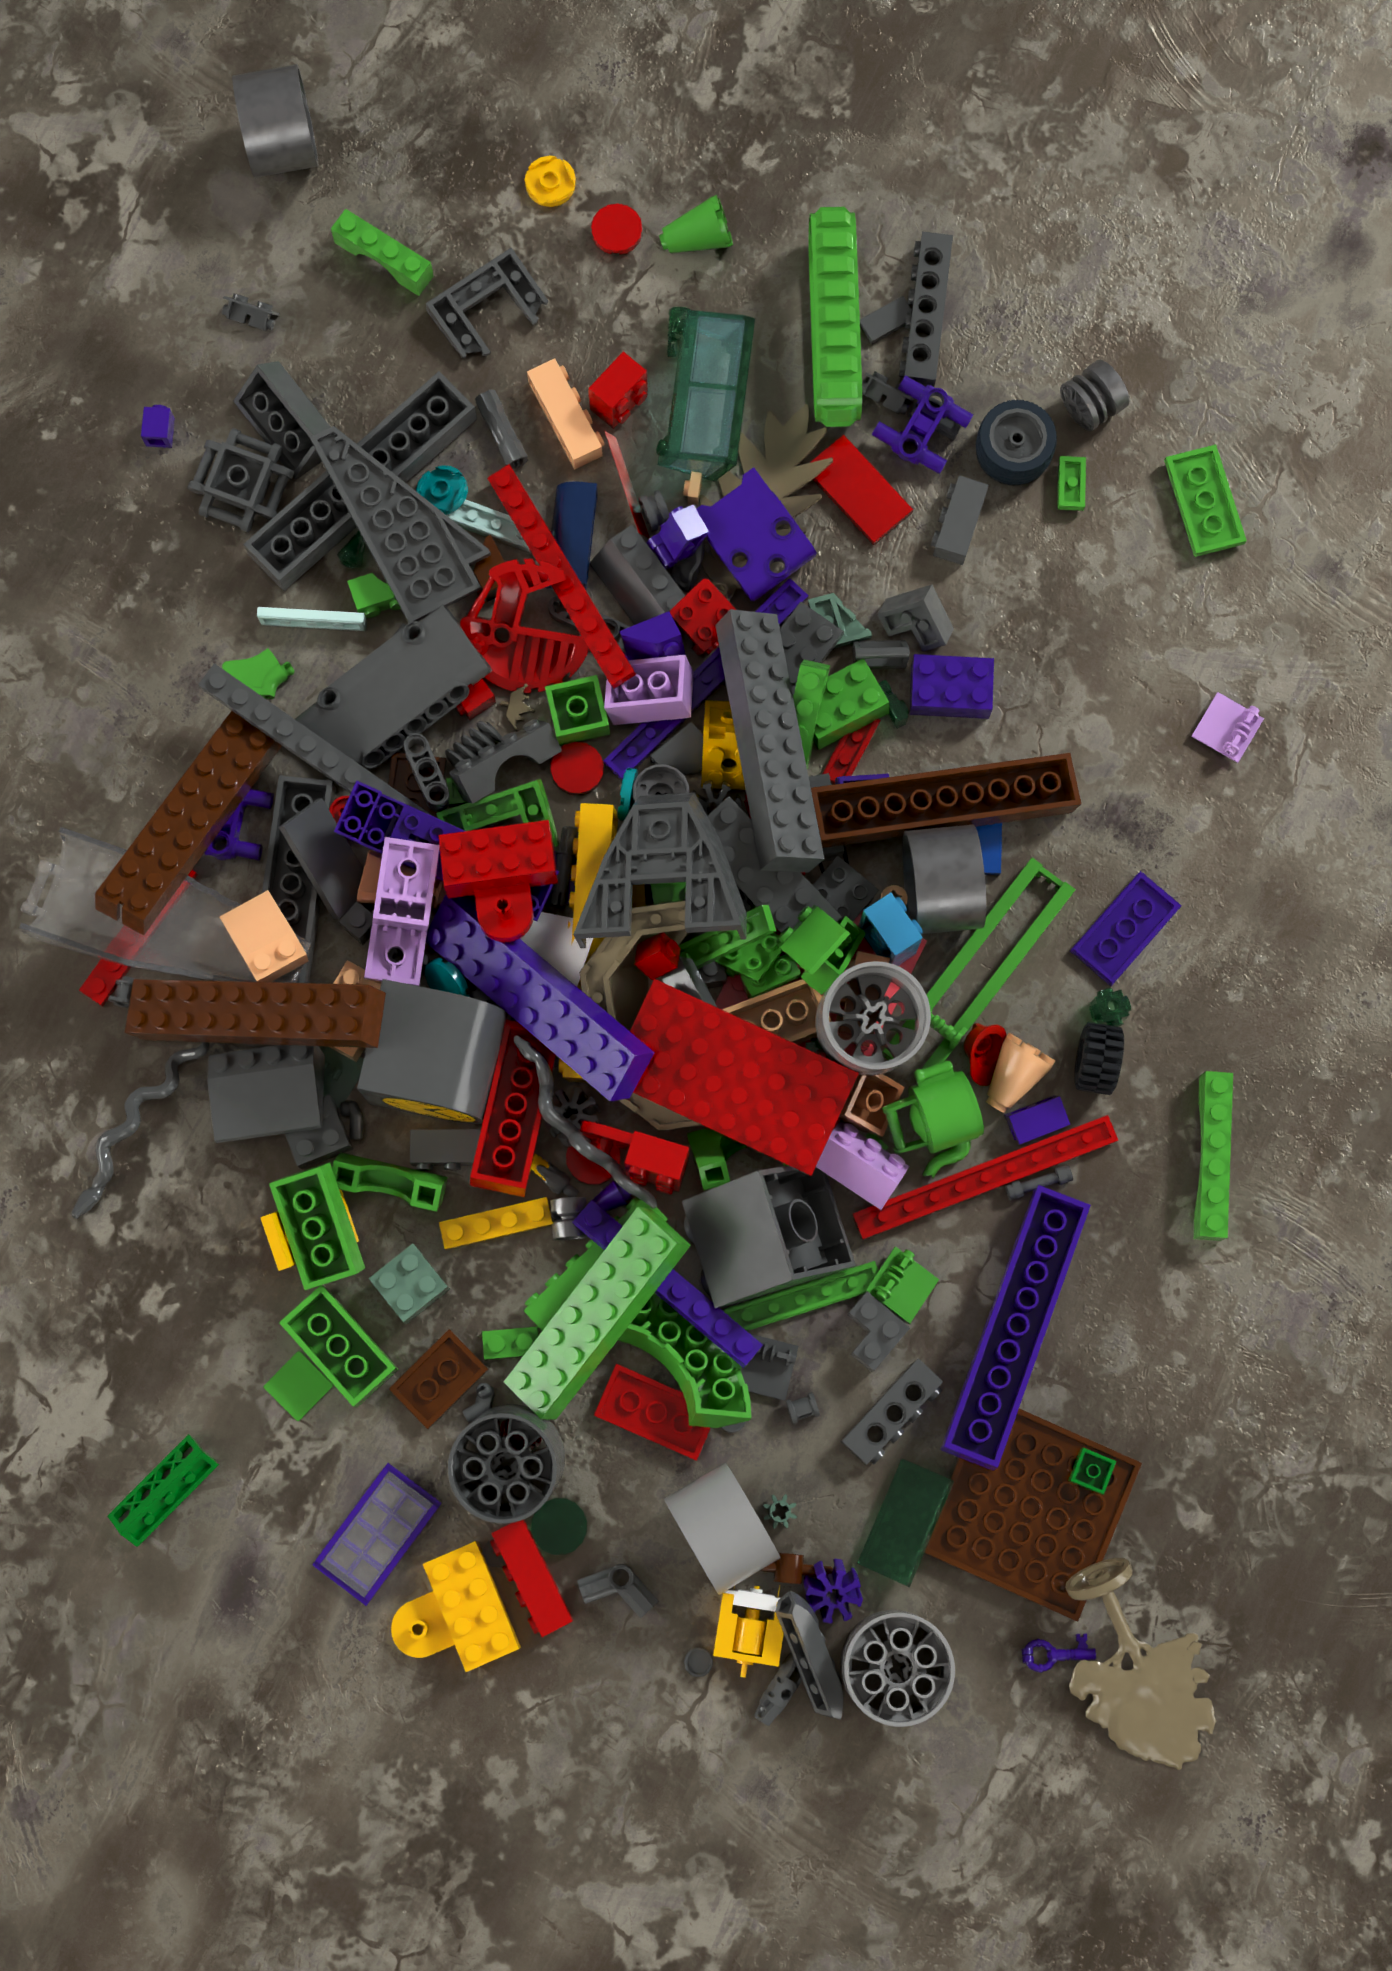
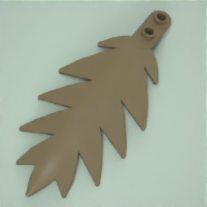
[699,404,833,602]

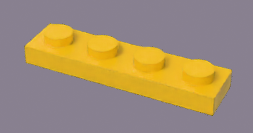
[439,1197,553,1250]

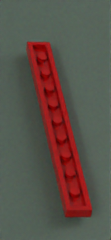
[487,464,637,689]
[852,1115,1118,1240]

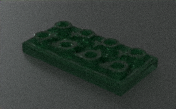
[857,1459,954,1587]

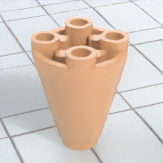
[986,1033,1056,1113]

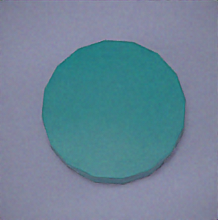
[416,465,468,515]
[618,768,638,821]
[425,958,470,997]

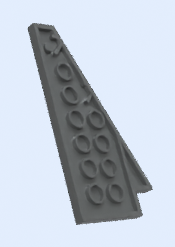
[310,426,491,623]

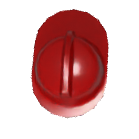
[964,1023,1007,1086]

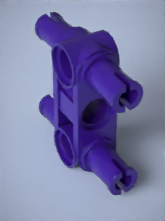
[872,375,974,474]
[204,789,274,861]

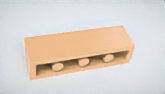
[527,358,605,470]

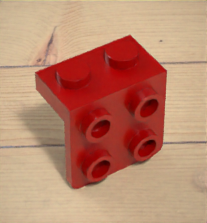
[669,579,736,656]

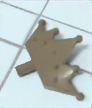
[500,684,535,731]

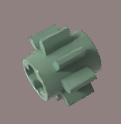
[763,1494,797,1528]

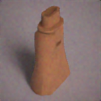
[357,850,447,909]

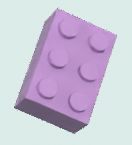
[604,655,694,725]
[816,1121,910,1210]

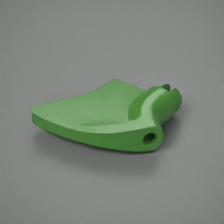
[222,648,295,699]

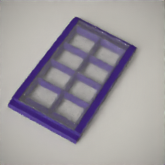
[312,1463,442,1606]

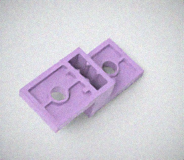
[364,837,440,986]

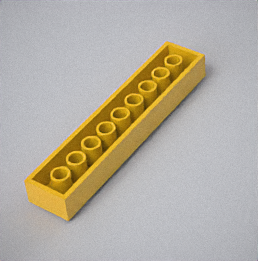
[559,803,618,1083]

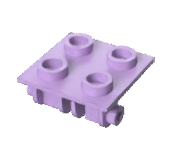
[1191,692,1264,763]

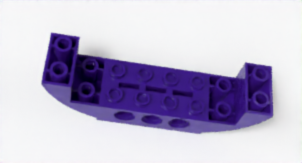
[334,780,559,921]

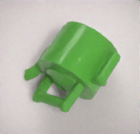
[882,1061,984,1179]

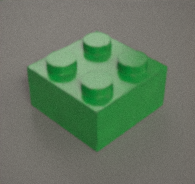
[1068,1448,1116,1495]

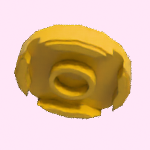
[524,156,576,207]

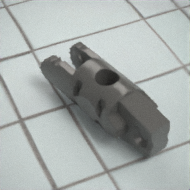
[754,1652,802,1726]

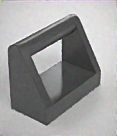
[852,640,909,670]

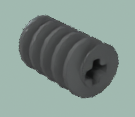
[445,721,502,768]

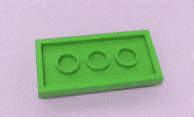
[1164,445,1247,557]

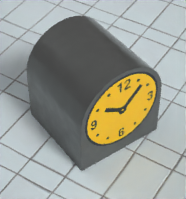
[357,979,508,1124]

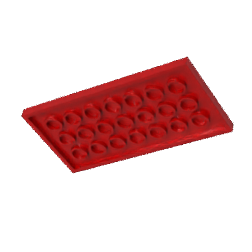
[630,979,859,1176]

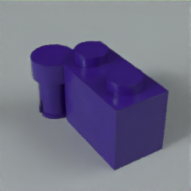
[646,505,709,569]

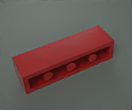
[490,1519,573,1637]

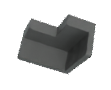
[877,585,954,651]

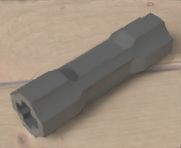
[475,390,528,469]

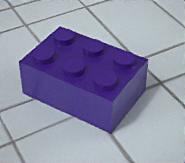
[909,654,994,719]

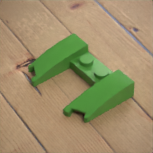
[436,779,559,847]

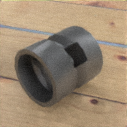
[550,1197,588,1240]

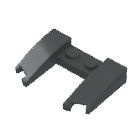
[426,247,548,359]

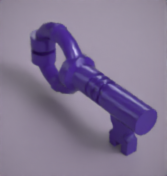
[1022,1634,1096,1673]

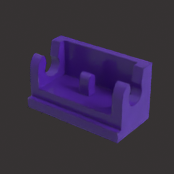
[1004,1095,1071,1144]

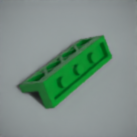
[107,1434,219,1547]

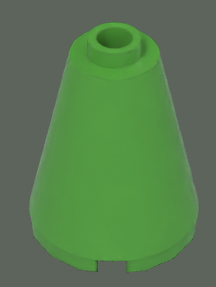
[659,195,733,253]

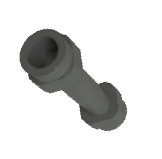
[1005,1165,1073,1201]

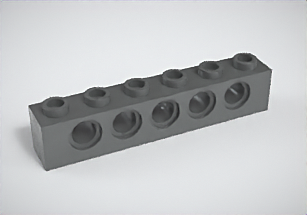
[899,231,953,387]

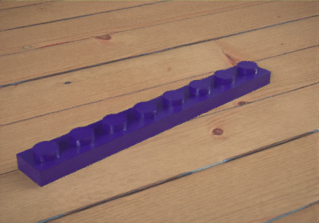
[573,1200,763,1368]

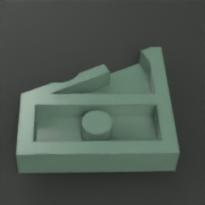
[808,593,872,649]

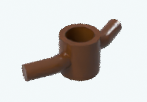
[760,1553,833,1584]

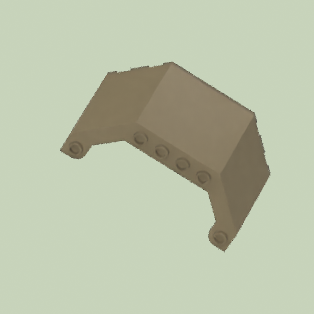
[579,899,701,1131]

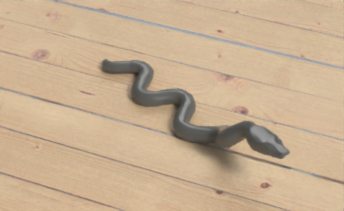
[514,1035,657,1209]
[71,1042,209,1219]

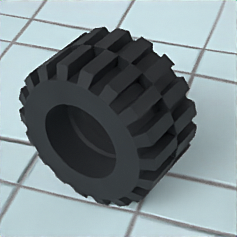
[1074,1022,1124,1095]

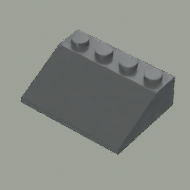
[207,1045,325,1143]

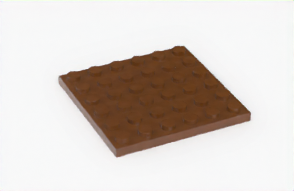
[920,1408,1142,1622]

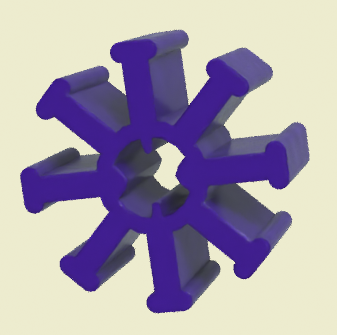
[803,1558,863,1624]

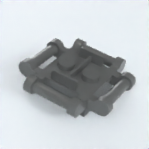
[187,428,294,533]

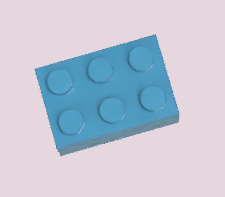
[858,892,923,966]

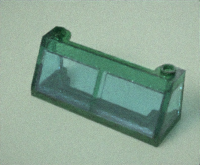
[656,310,755,482]

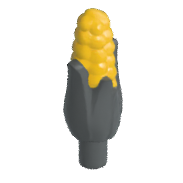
[531,1154,579,1197]

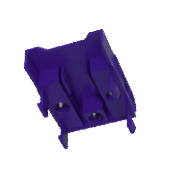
[696,467,817,602]

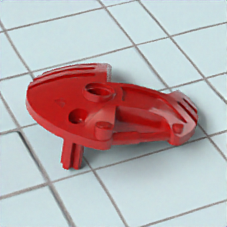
[460,558,589,693]

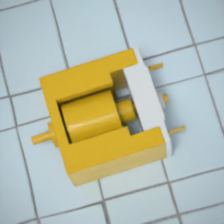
[713,1585,784,1678]

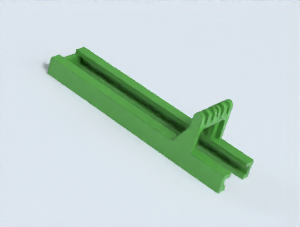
[882,857,1076,1069]

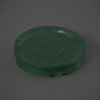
[531,1498,587,1555]

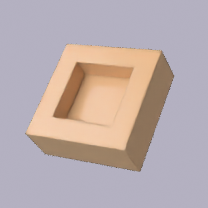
[683,471,702,507]

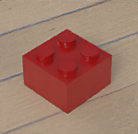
[588,351,648,429]

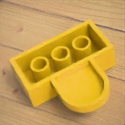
[391,1541,521,1672]

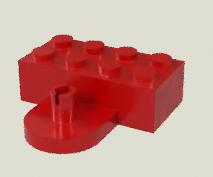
[438,820,558,942]
[580,1121,689,1195]

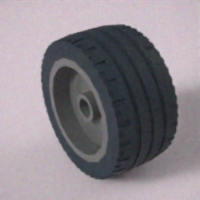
[976,399,1057,485]

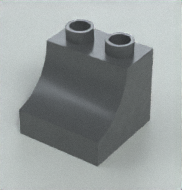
[682,1166,856,1308]

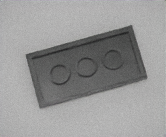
[279,798,364,920]

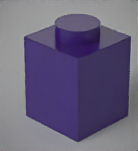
[141,405,175,448]

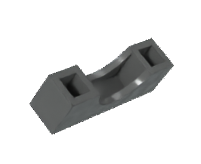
[449,719,562,804]

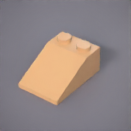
[219,890,309,982]

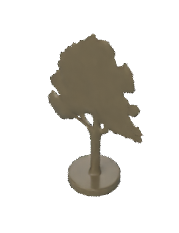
[1065,1558,1216,1770]

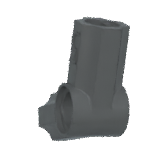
[577,1564,659,1618]

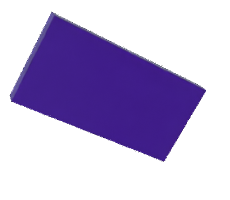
[1070,871,1182,986]

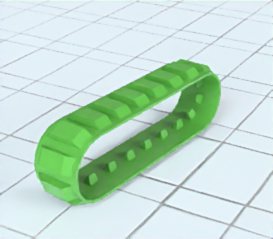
[808,207,862,427]

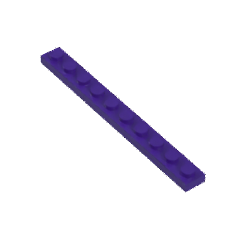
[603,578,809,781]

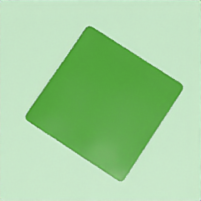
[264,1351,333,1421]

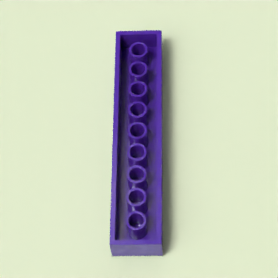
[426,895,655,1101]
[940,1185,1091,1471]

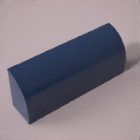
[545,481,598,591]

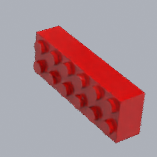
[470,1020,557,1197]

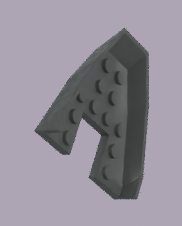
[573,792,747,948]

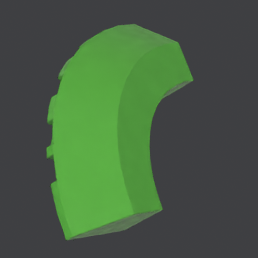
[617,1293,751,1428]

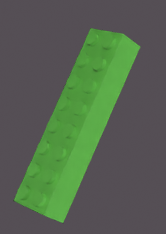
[504,1207,691,1419]

